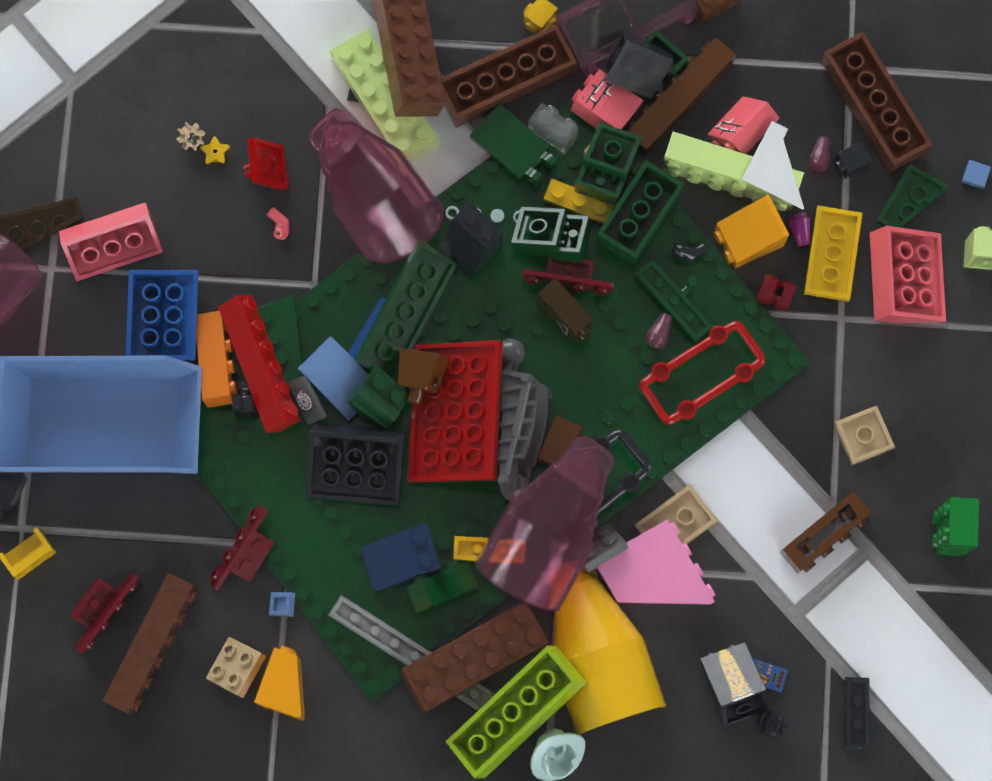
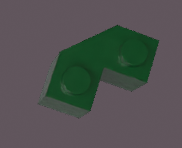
[406,561,479,613]

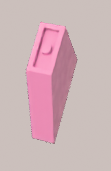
[597,519,715,605]

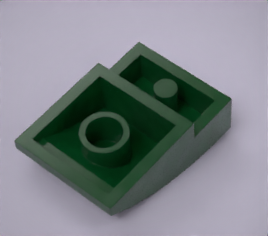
[575,122,642,206]
[511,207,591,263]

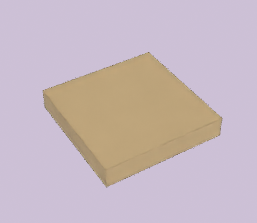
[833,405,895,466]

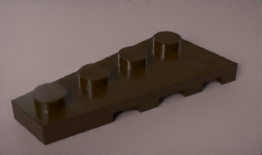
[0,196,83,263]

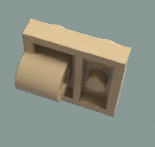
[206,637,266,698]

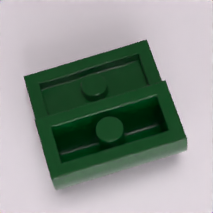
[345,366,409,429]

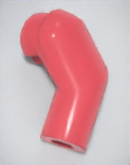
[267,207,289,240]

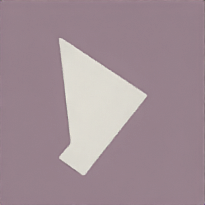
[742,121,804,209]

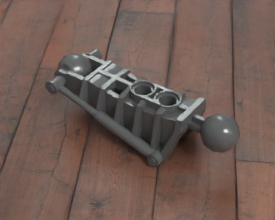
[497,338,552,502]

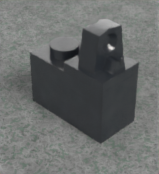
[0,472,28,522]

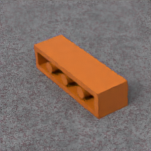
[196,311,237,408]

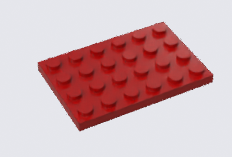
[408,340,503,483]

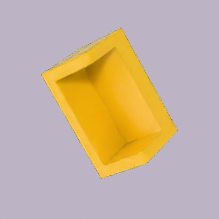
[0,527,56,580]

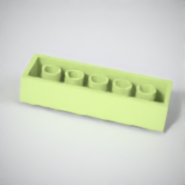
[330,28,439,169]
[661,132,804,211]

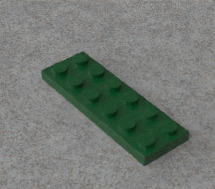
[354,240,458,381]

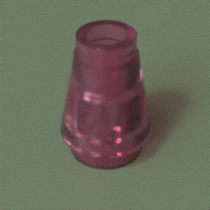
[808,136,831,172]
[646,313,673,349]

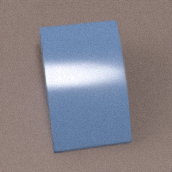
[298,336,368,422]

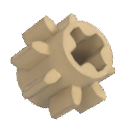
[176,122,205,151]

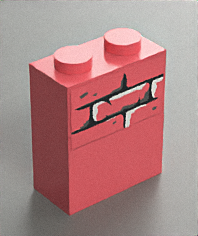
[570,69,643,130]
[707,97,779,154]

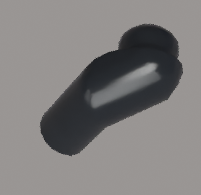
[672,243,707,262]

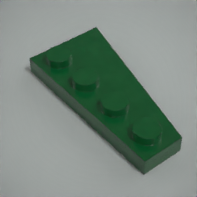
[257,294,302,393]

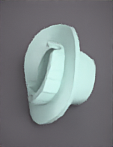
[530,728,585,781]

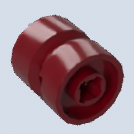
[756,273,797,312]

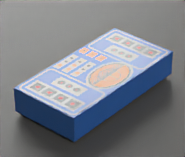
[752,658,788,693]

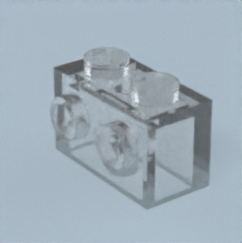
[528,103,579,154]

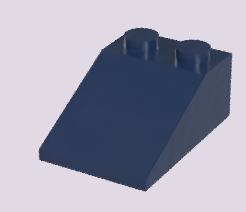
[360,523,441,592]

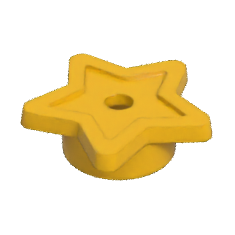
[201,137,230,164]

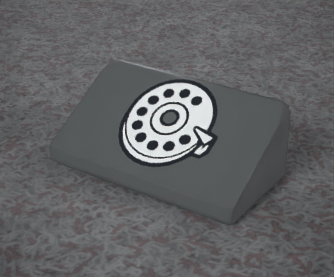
[288,376,327,424]

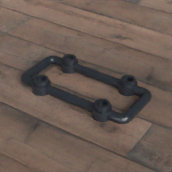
[527,429,651,544]

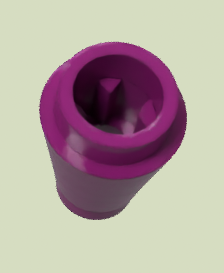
[787,212,811,247]

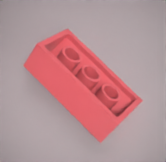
[59,202,163,282]

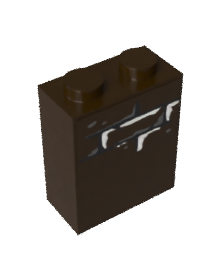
[537,278,593,344]

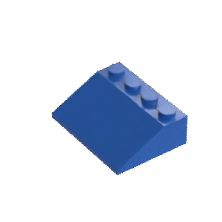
[126,270,199,362]

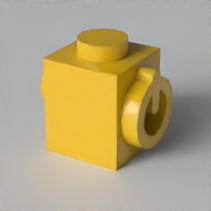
[523,0,559,34]

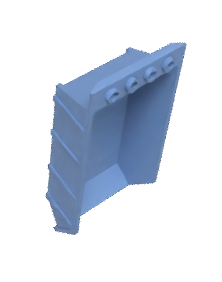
[0,356,202,474]

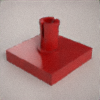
[243,137,289,190]

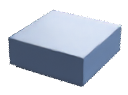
[962,160,991,189]
[269,592,295,617]

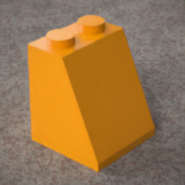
[714,194,789,269]
[254,646,305,721]

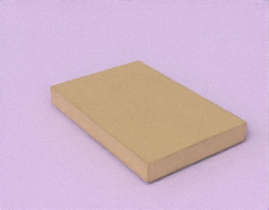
[634,484,718,544]

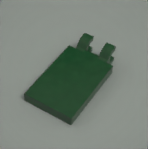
[470,104,557,187]

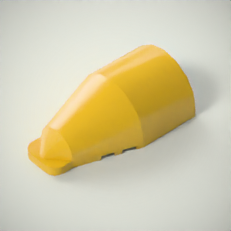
[550,561,666,735]

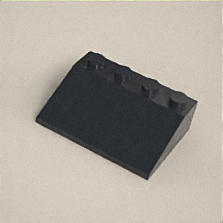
[306,423,406,506]

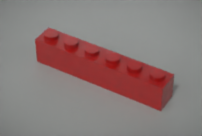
[218,295,300,433]

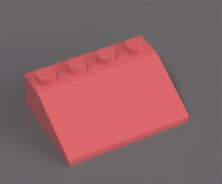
[870,226,946,323]

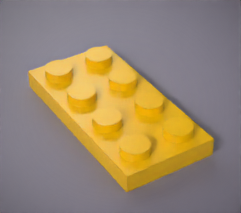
[804,206,863,302]

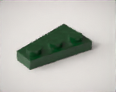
[876,164,949,228]

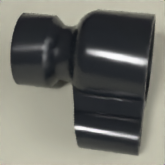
[232,381,257,418]

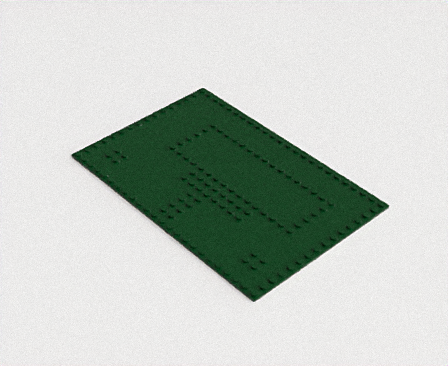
[198,89,808,701]

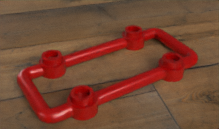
[639,321,765,425]

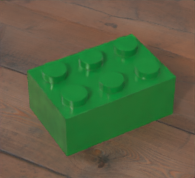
[932,497,979,556]

